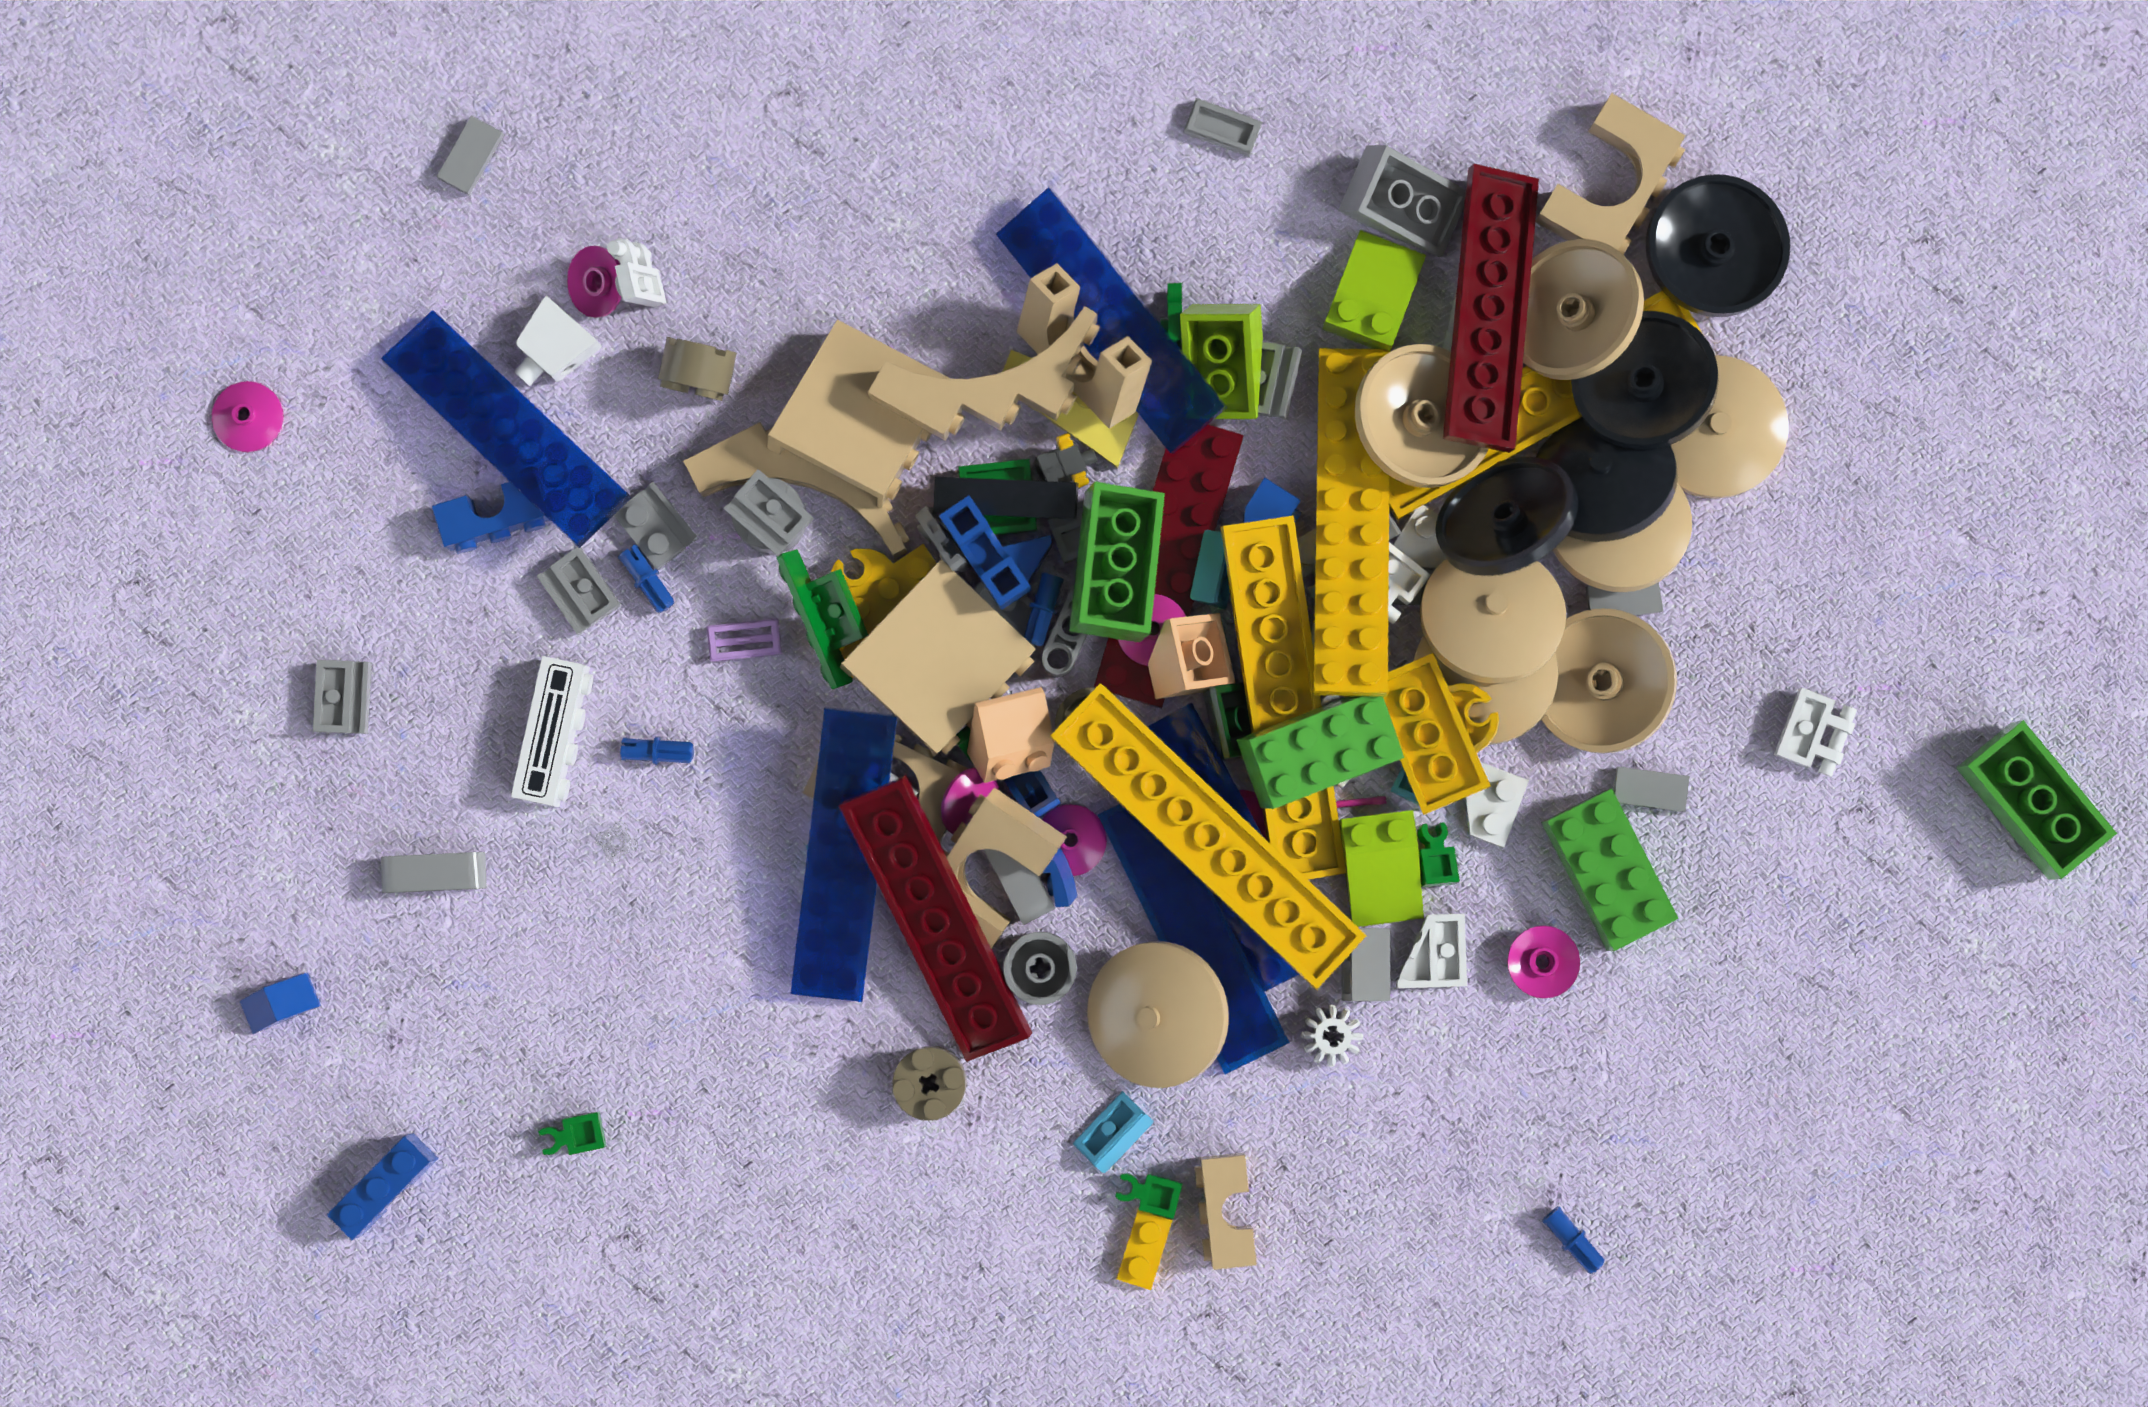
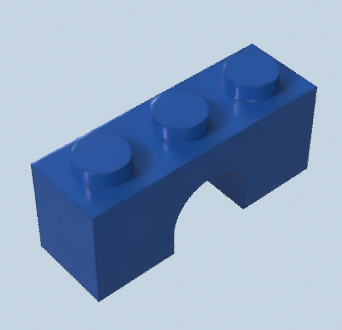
[432,474,553,554]
[939,496,1031,610]
[327,1133,439,1241]

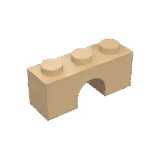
[1194,1153,1257,1270]

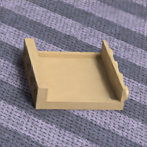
[767,319,950,508]
[840,559,1036,756]

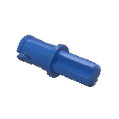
[618,545,674,613]
[1023,573,1064,646]
[620,736,694,765]
[1542,1206,1605,1274]

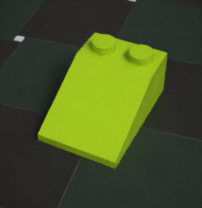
[1322,230,1426,351]
[1180,304,1263,419]
[1339,810,1424,927]

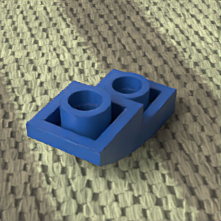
[1042,847,1078,907]

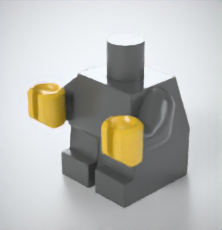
[1034,433,1097,489]

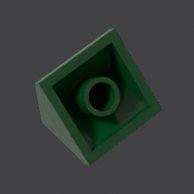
[1203,683,1251,762]

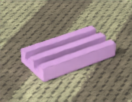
[706,618,782,662]

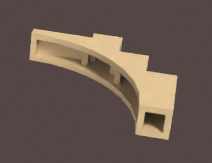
[868,306,1100,441]
[683,422,910,559]

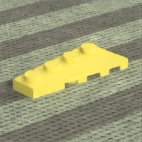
[1002,350,1144,469]

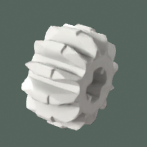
[1301,1005,1363,1067]

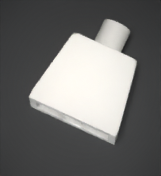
[514,295,602,386]

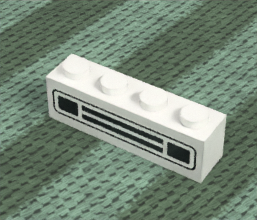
[511,656,593,807]

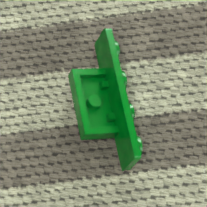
[776,549,868,690]

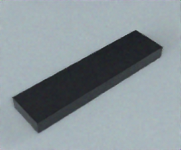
[933,477,1079,519]

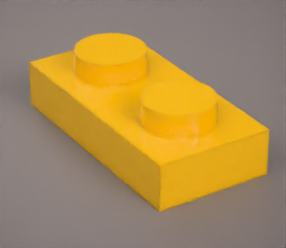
[1116,1209,1173,1290]

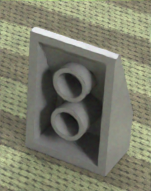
[1338,145,1466,257]

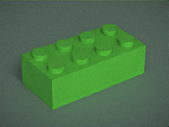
[1069,481,1165,643]
[1236,696,1404,809]
[1956,720,2117,880]
[1541,789,1679,951]

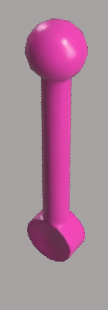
[1336,796,1387,808]

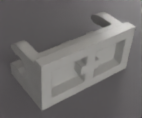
[1341,928,1390,1001]

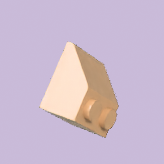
[1148,613,1236,699]
[967,687,1055,783]

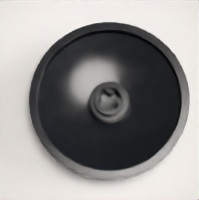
[1646,174,1790,317]
[1571,311,1719,450]
[1536,418,1678,542]
[1435,457,1578,576]

